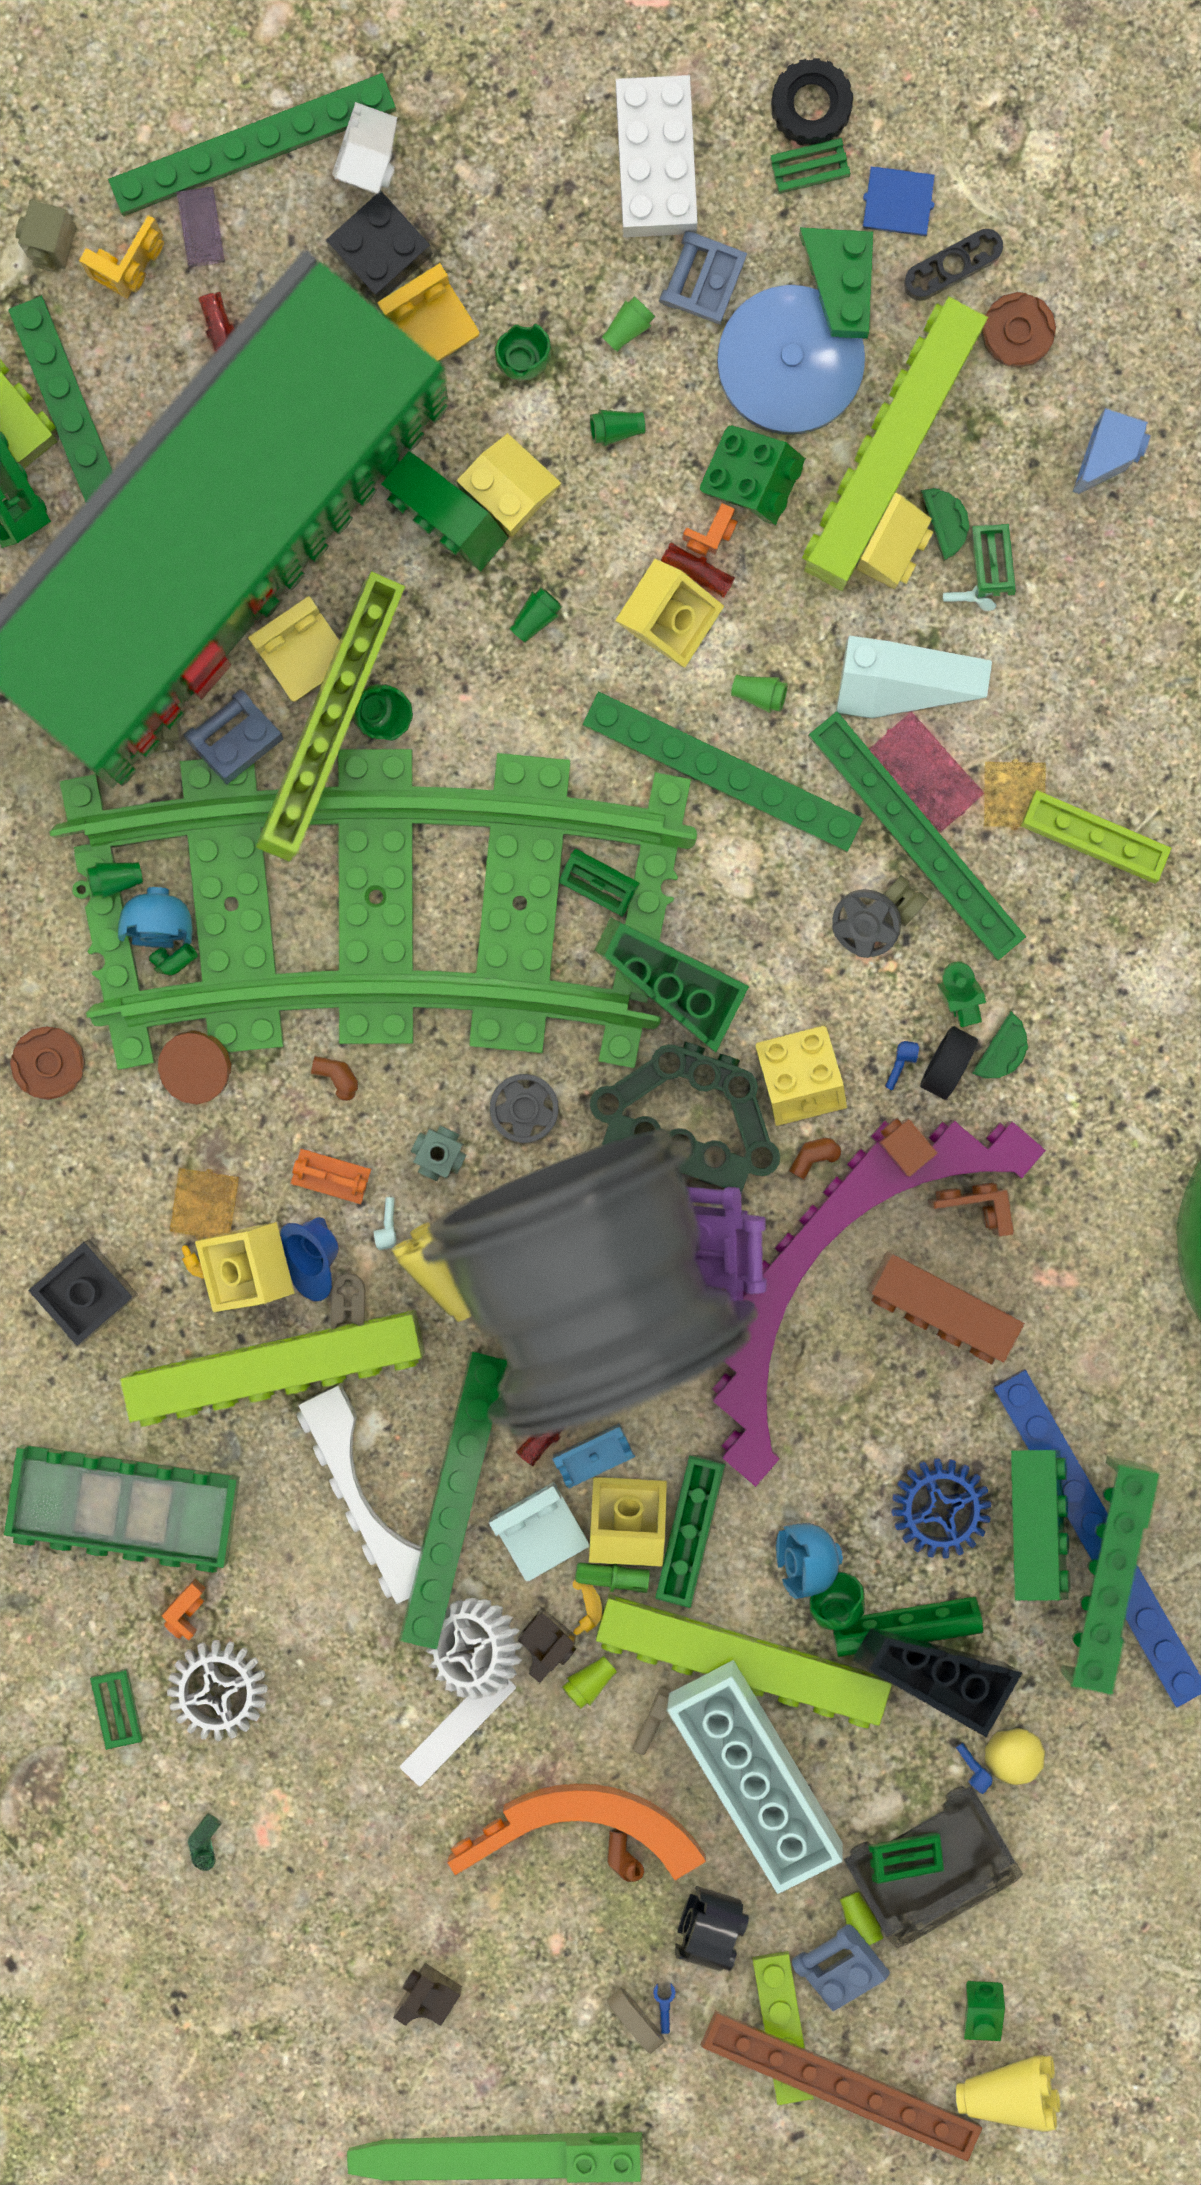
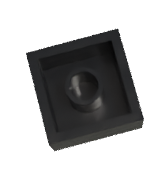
[326,190,432,303]
[28,1240,138,1346]

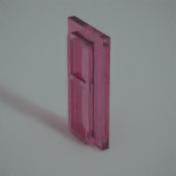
[869,711,985,833]

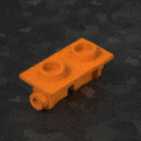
[290,1148,371,1204]

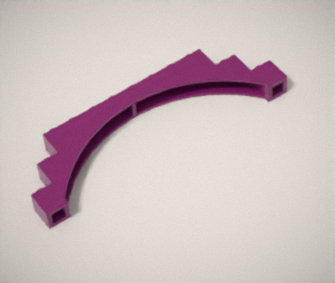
[711,1120,1046,1487]

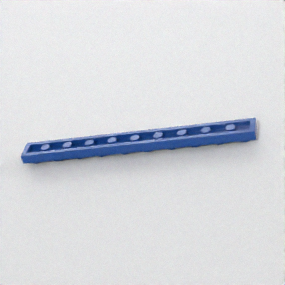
[993,1369,1201,1708]

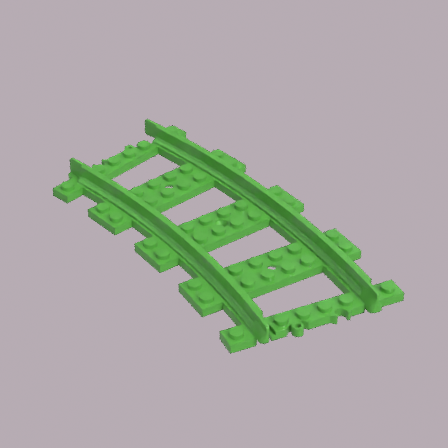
[49,749,697,1070]

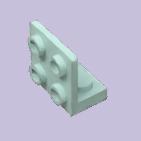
[489,1482,589,1581]

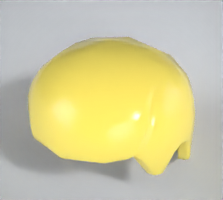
[985,1728,1045,1785]

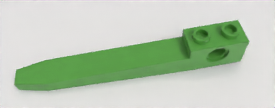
[347,2132,643,2183]

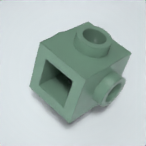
[411,1125,467,1181]

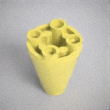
[391,1223,471,1322]
[956,2055,1060,2132]

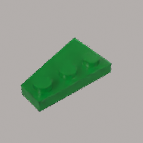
[799,227,874,339]

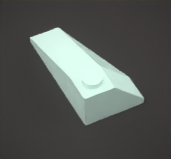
[836,636,992,719]

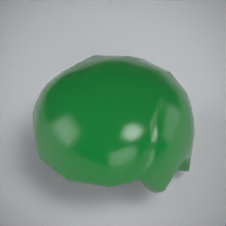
[494,323,551,381]
[353,684,413,741]
[809,1572,865,1631]

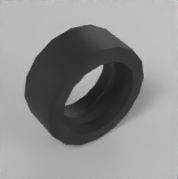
[920,1026,978,1100]

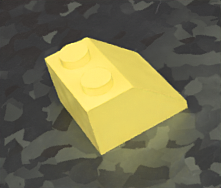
[456,433,562,538]
[856,492,933,590]
[615,559,724,668]
[195,1222,294,1312]
[589,1477,667,1567]

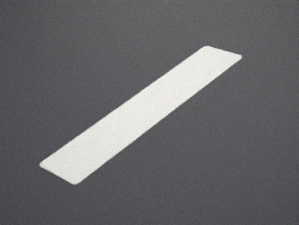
[400,1679,516,1786]

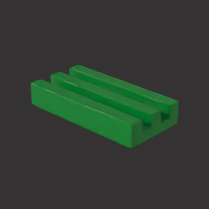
[770,138,851,194]
[971,524,1016,597]
[559,848,640,917]
[90,1668,143,1750]
[868,1832,944,1884]

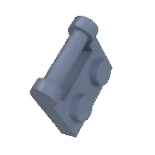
[659,231,747,325]
[183,689,283,785]
[792,1925,890,2011]

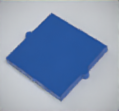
[863,166,935,236]

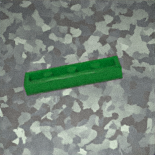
[655,1455,726,1608]
[832,1597,984,1657]

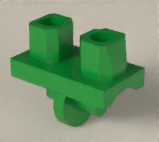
[937,961,986,1027]

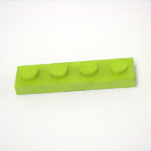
[1021,790,1172,884]
[752,1951,814,2105]

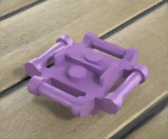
[687,1187,767,1301]

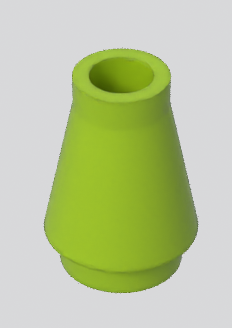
[562,1656,617,1709]
[840,1891,884,1945]

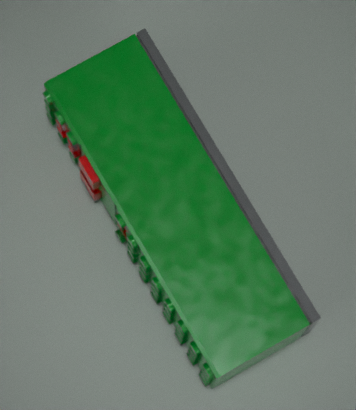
[0,249,449,788]

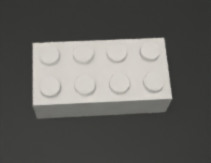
[616,75,697,237]

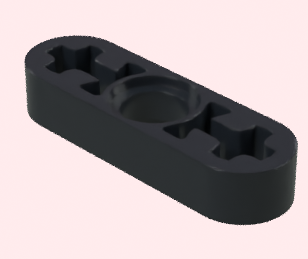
[904,229,1003,301]

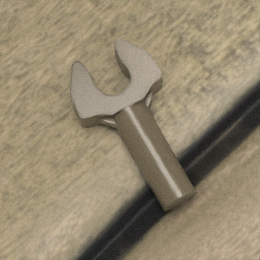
[632,1687,672,1755]

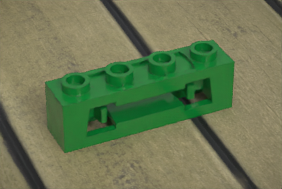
[0,431,51,548]

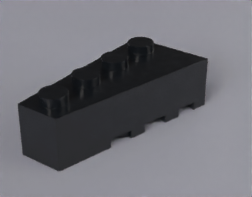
[853,1628,1022,1738]

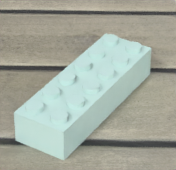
[667,1660,843,1894]

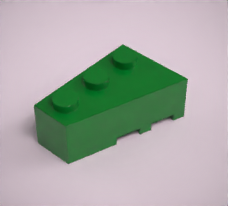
[381,450,509,572]

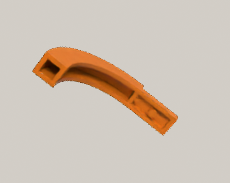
[447,1784,706,1881]

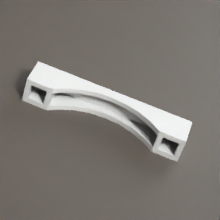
[296,1383,422,1604]

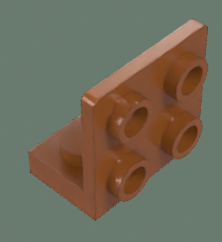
[928,1182,1014,1237]

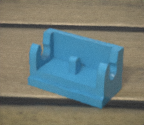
[553,1423,635,1488]

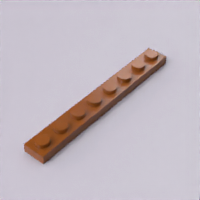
[700,2010,983,2162]

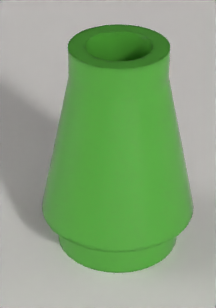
[601,296,656,352]
[731,675,788,713]

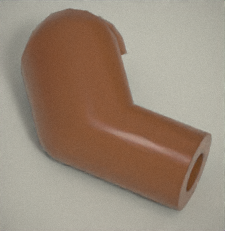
[311,1056,358,1101]
[789,1137,841,1180]
[607,1829,644,1882]

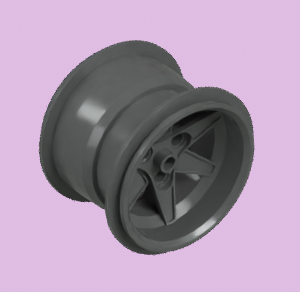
[421,1129,758,1436]

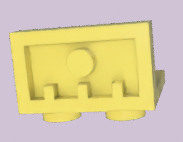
[248,596,339,702]
[755,1026,847,1126]

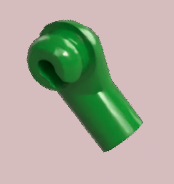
[149,943,198,976]

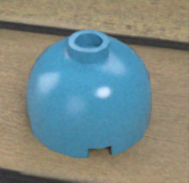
[118,887,193,948]
[776,1523,843,1599]

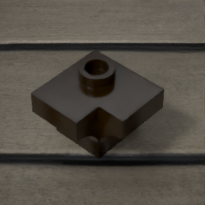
[518,1607,577,1683]
[394,1963,462,2026]

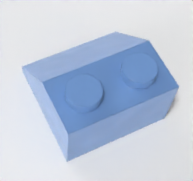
[1073,408,1150,494]

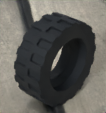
[771,58,853,146]

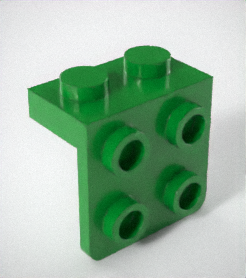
[700,425,806,525]

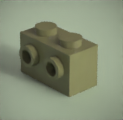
[15,200,77,271]

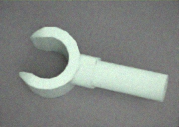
[943,585,996,611]
[374,1197,397,1250]

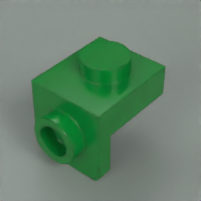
[963,1981,1005,2041]

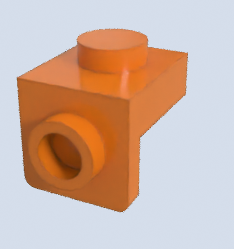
[682,503,738,556]

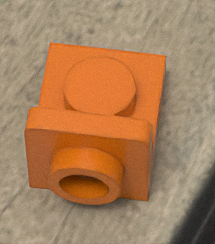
[162,1578,205,1640]

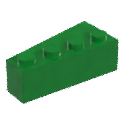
[594,917,749,1052]
[1011,1450,1070,1601]

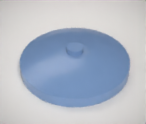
[717,285,865,435]

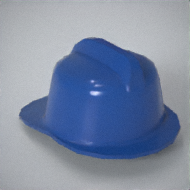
[280,1217,339,1301]

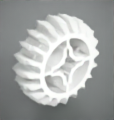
[425,1598,523,1699]
[167,1640,268,1741]

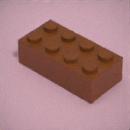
[867,1251,1025,1365]

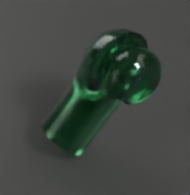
[187,1813,222,1871]

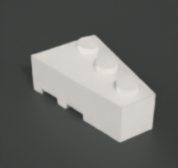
[332,102,397,193]

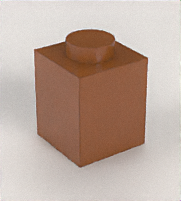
[878,1118,938,1177]

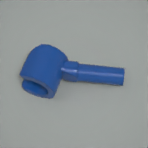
[885,1041,919,1090]
[956,1743,993,1794]
[653,1983,676,2034]

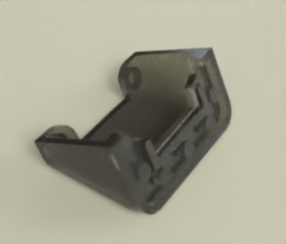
[844,1785,1023,1948]

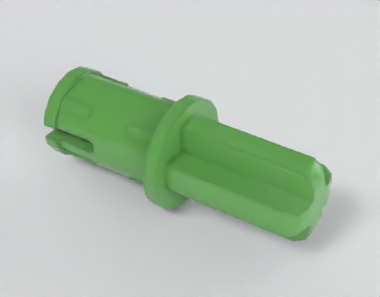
[575,1562,650,1593]

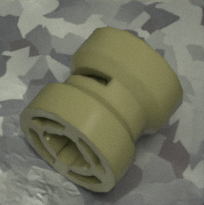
[883,875,929,927]

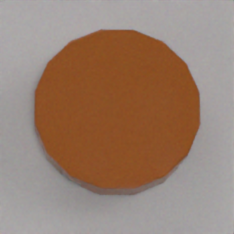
[981,292,1056,368]
[10,1026,85,1100]
[158,1030,232,1105]

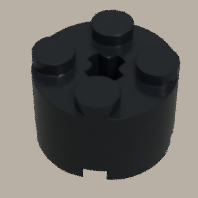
[675,1886,749,1971]

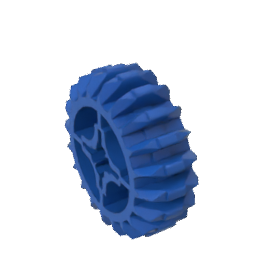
[891,1458,992,1559]

